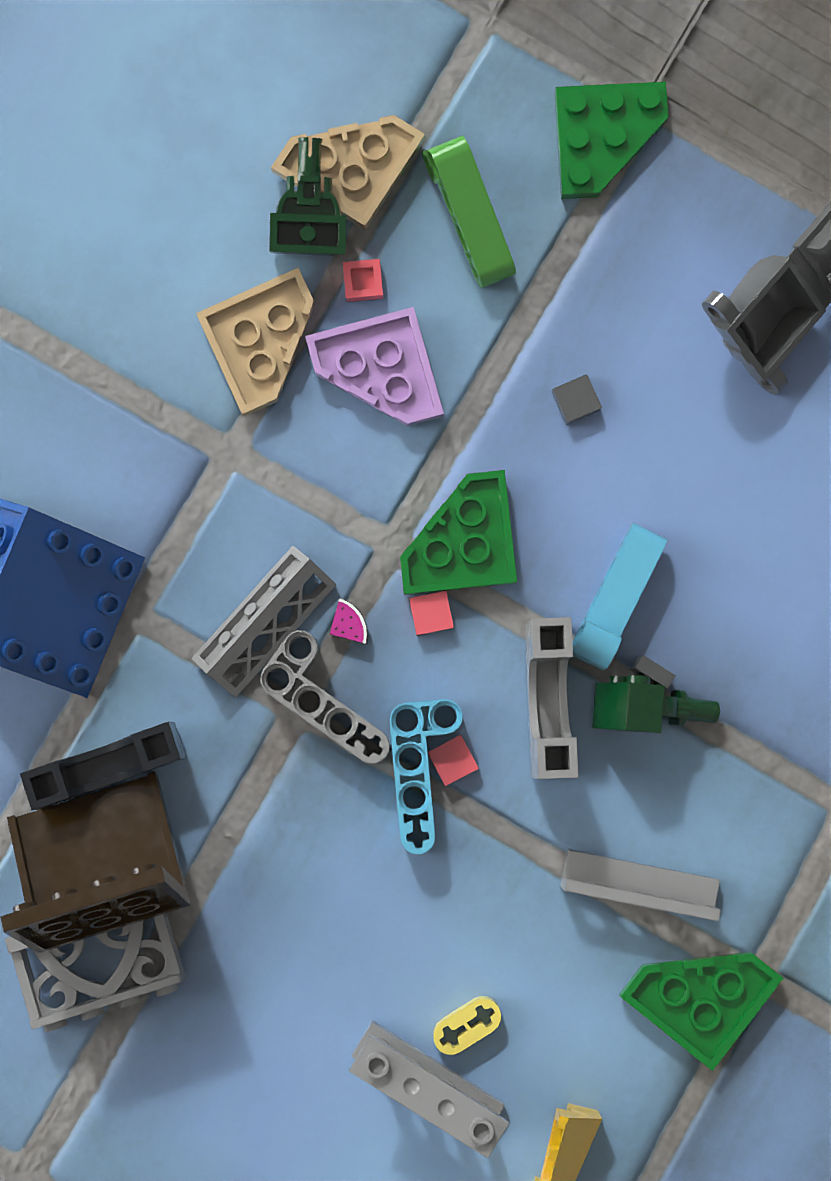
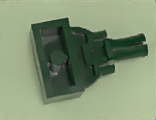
[269,137,346,256]
[592,675,720,733]

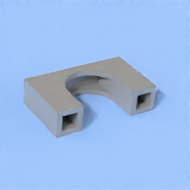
[525,617,579,779]

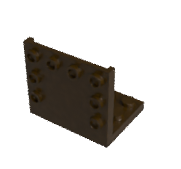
[0,771,191,953]

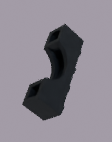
[20,721,187,811]

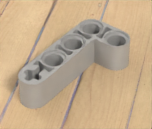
[260,630,390,763]

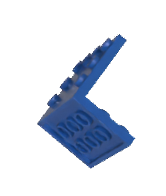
[0,499,145,698]

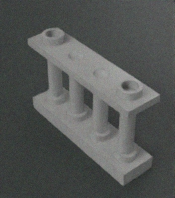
[349,1020,509,1158]

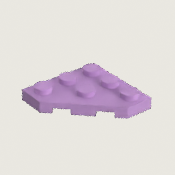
[305,307,444,426]

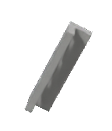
[192,546,337,698]
[560,849,721,921]

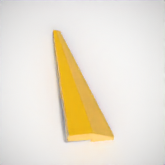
[534,1103,602,1181]

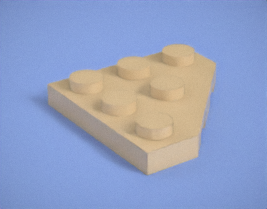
[271,115,425,230]
[196,268,315,417]

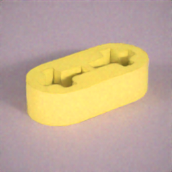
[433,996,501,1055]

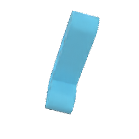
[572,522,667,671]
[390,699,463,854]

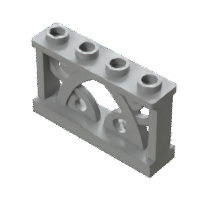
[5,913,186,1032]

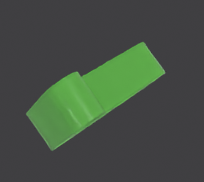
[422,135,516,289]

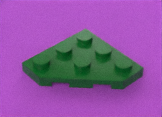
[554,81,668,199]
[400,470,517,596]
[619,952,784,1071]

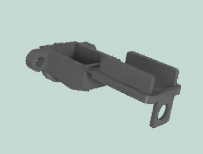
[702,201,831,395]

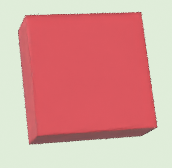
[343,259,383,302]
[409,591,454,636]
[427,735,479,786]

